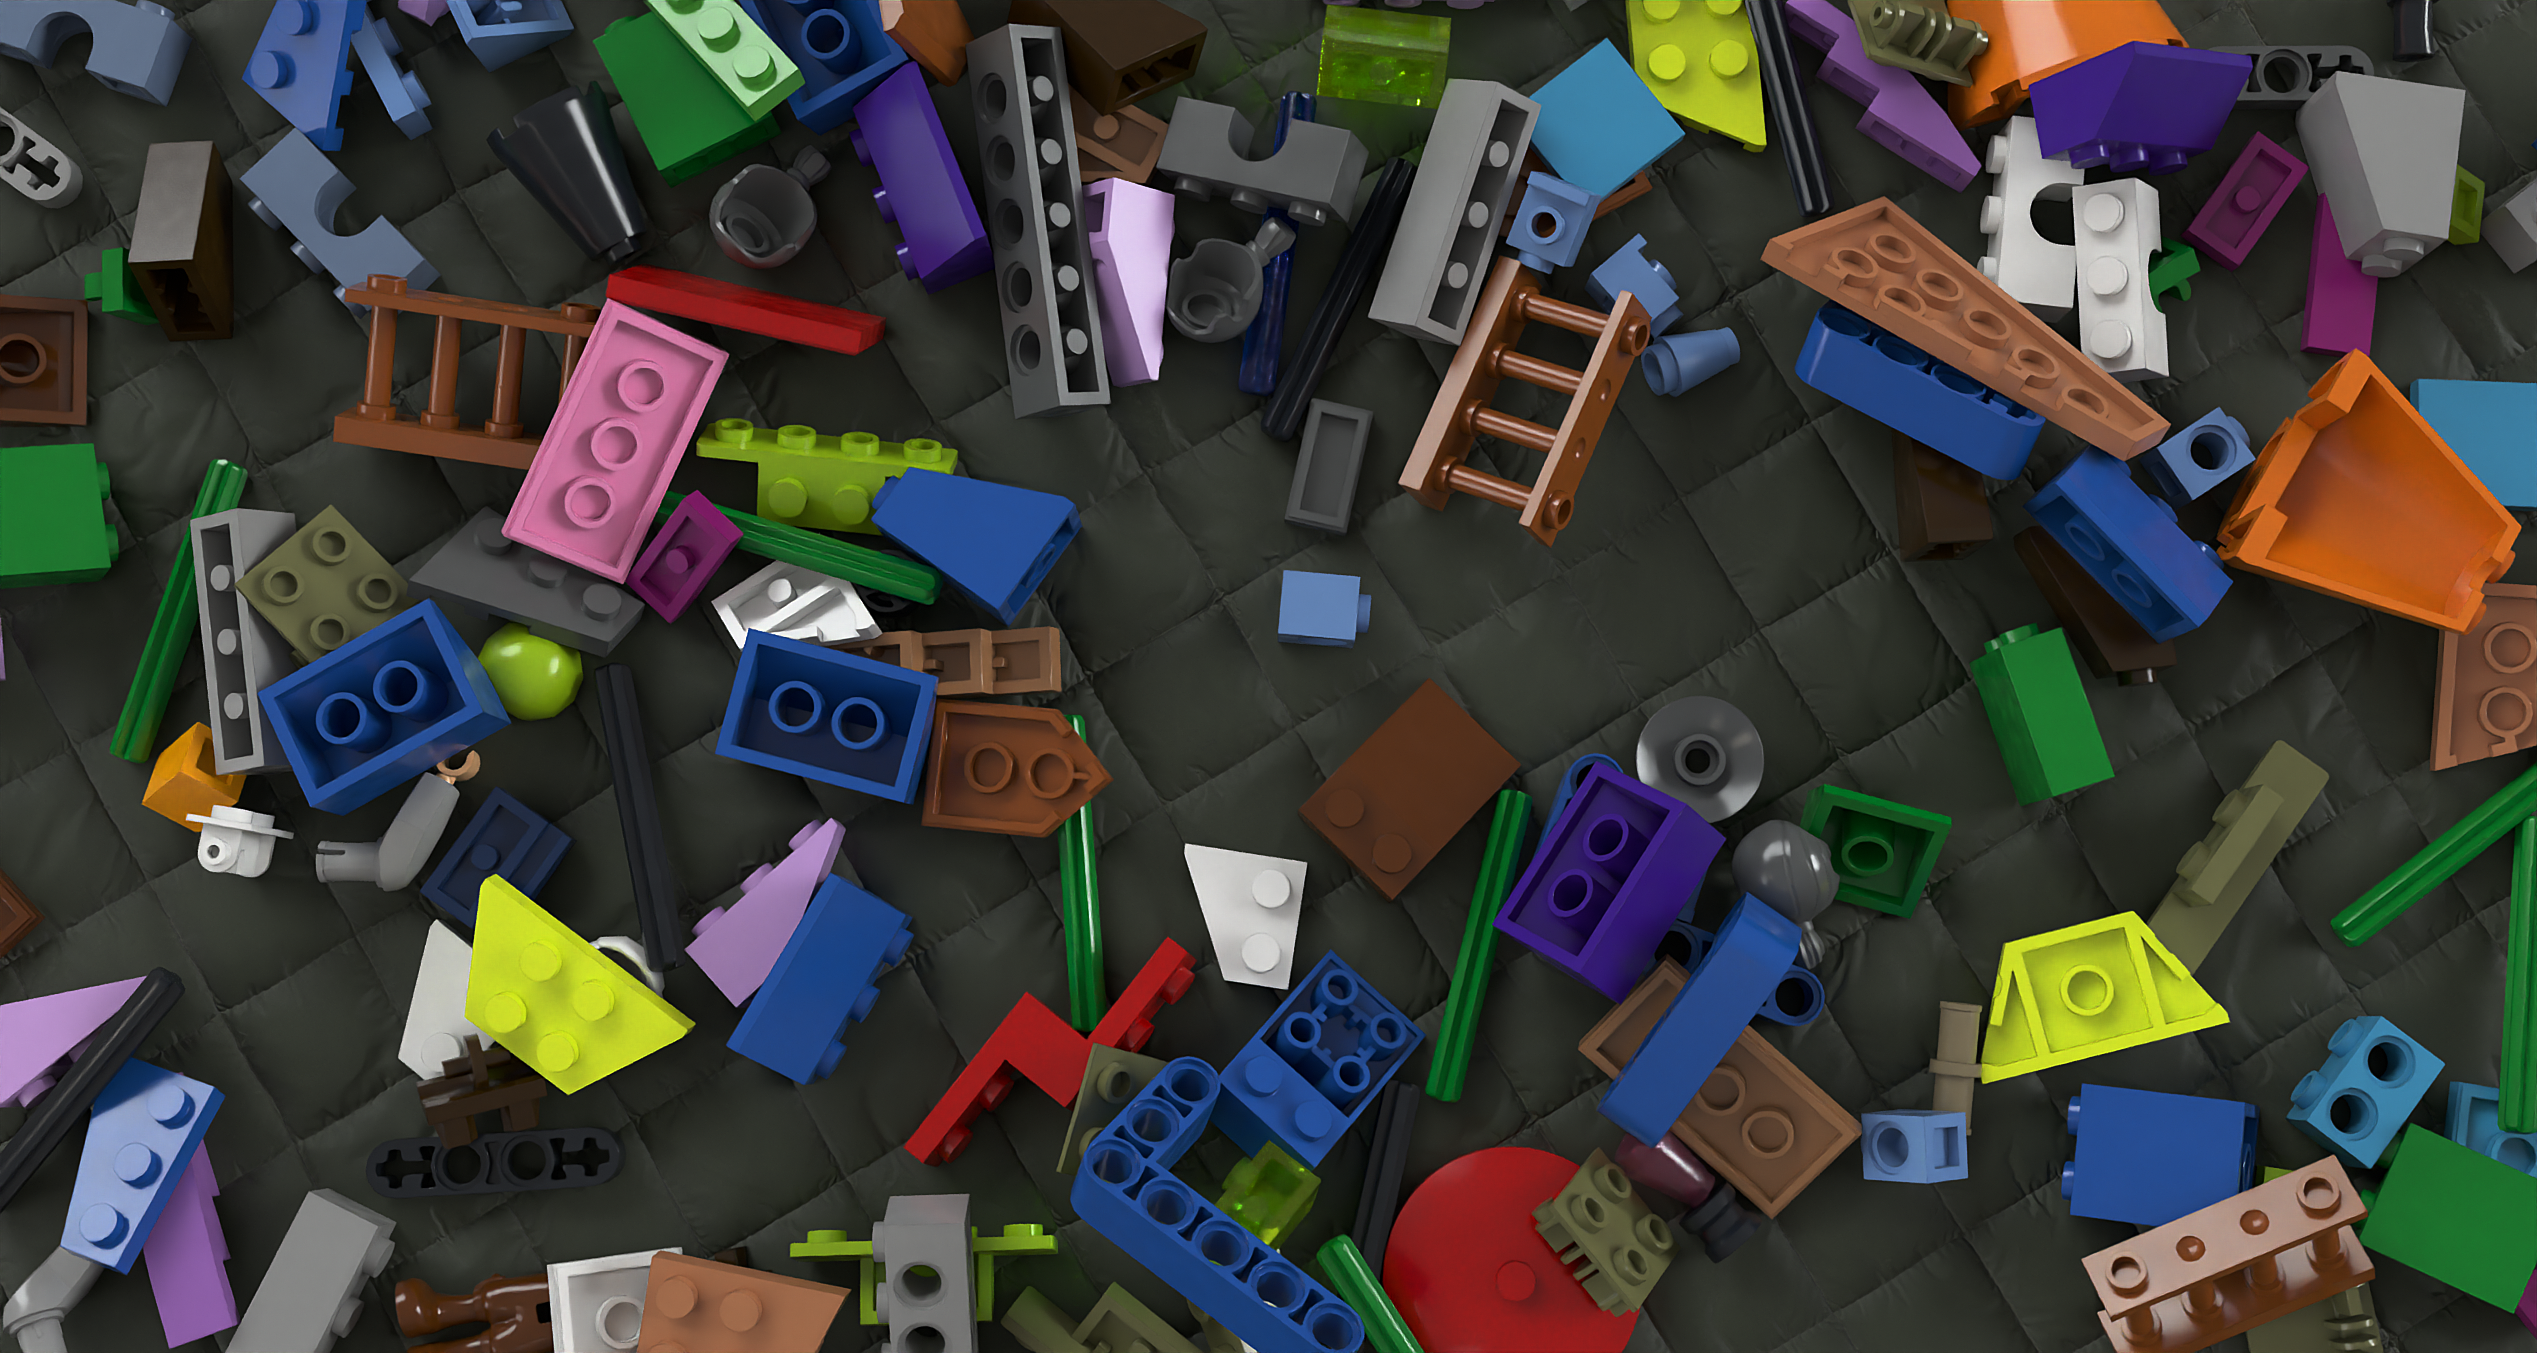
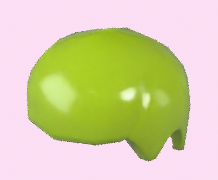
[477,621,583,721]

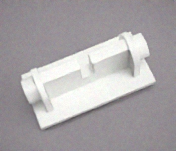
[186,805,294,878]

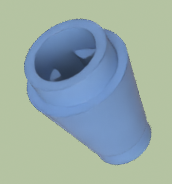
[1641,327,1740,397]

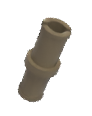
[1929,1001,1982,1135]

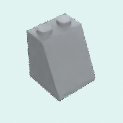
[2295,71,2466,278]

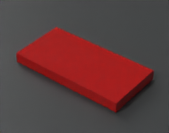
[606,263,887,356]

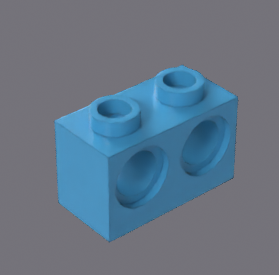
[2285,1016,2445,1169]

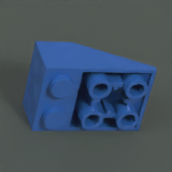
[1209,949,1426,1192]

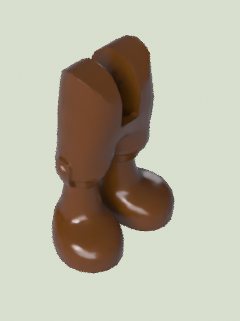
[395,1273,554,1353]

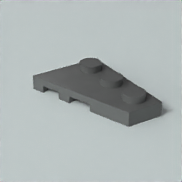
[406,506,645,658]

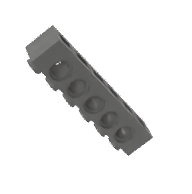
[965,24,1111,419]

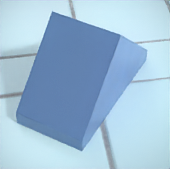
[446,0,575,72]

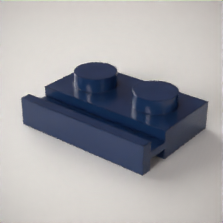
[419,786,577,929]

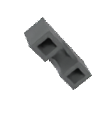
[1156,96,1369,226]

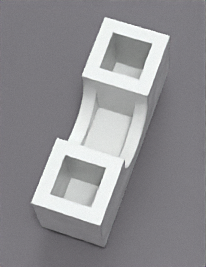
[1977,116,2085,323]
[2072,177,2169,383]

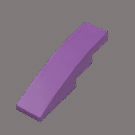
[1784,0,1981,193]
[143,1072,241,1349]

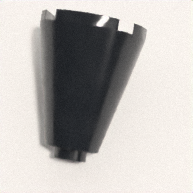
[486,81,647,266]

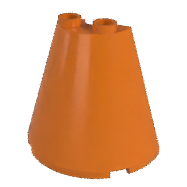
[1947,0,2190,132]
[2216,348,2522,636]

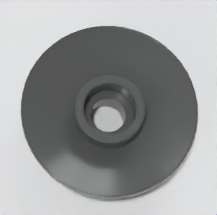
[1635,696,1764,823]

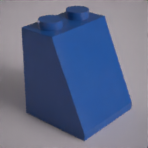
[871,467,1082,627]
[2061,1083,2260,1227]

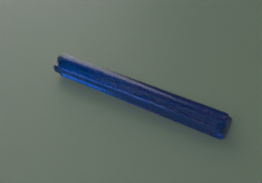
[1238,91,1317,396]

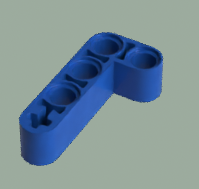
[1794,299,2046,480]
[1596,891,1802,1149]

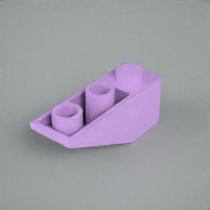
[1082,177,1175,387]
[684,818,846,1008]
[0,976,147,1109]

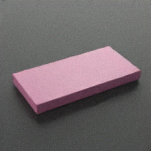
[501,298,730,584]

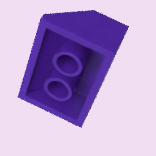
[2029,41,2253,176]
[849,61,995,295]
[1492,761,1726,1005]

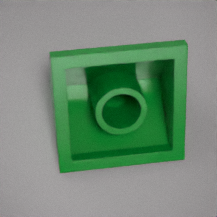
[1799,784,1952,919]

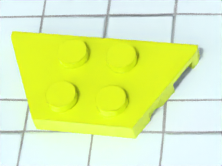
[1625,0,1767,152]
[464,874,696,1095]
[1979,911,2230,1084]

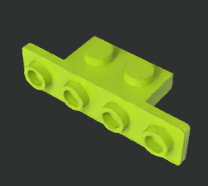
[696,418,958,535]
[790,1224,1058,1326]

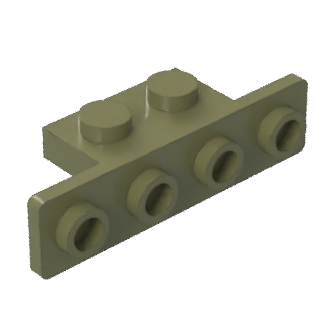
[2146,740,2329,976]
[1001,1282,1204,1353]

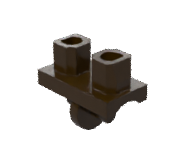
[416,1033,548,1149]

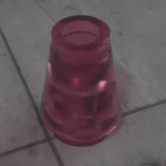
[1615,1130,1715,1208]

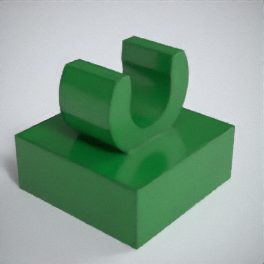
[2148,236,2201,313]
[84,247,160,325]

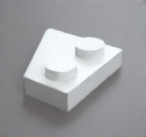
[711,533,883,651]
[1184,844,1307,990]
[398,919,499,1080]

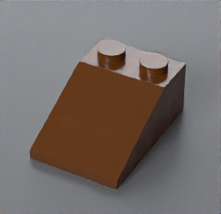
[0,294,88,427]
[1298,678,1521,903]

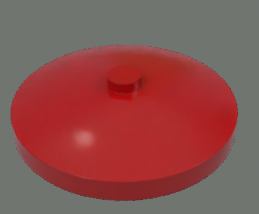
[1382,1146,1640,1353]

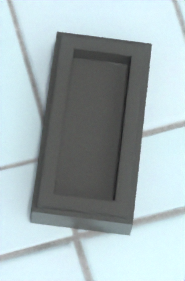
[1284,398,1373,536]

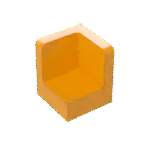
[141,722,247,832]

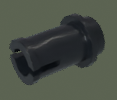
[2387,0,2439,62]

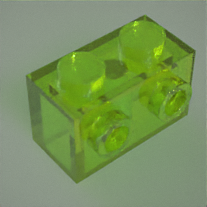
[1316,4,1451,109]
[1209,1140,1321,1266]

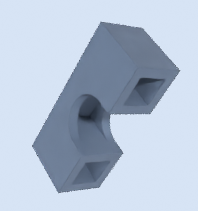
[0,0,192,107]
[240,127,441,319]

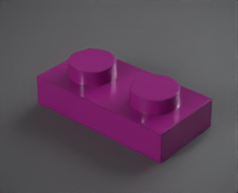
[2180,131,2310,272]
[625,490,744,624]

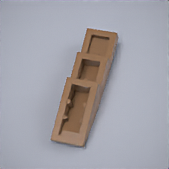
[825,626,1061,699]

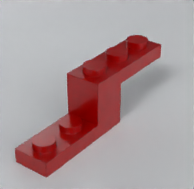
[903,937,1197,1167]

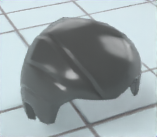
[709,145,832,269]
[1165,216,1296,343]
[1732,820,1840,970]

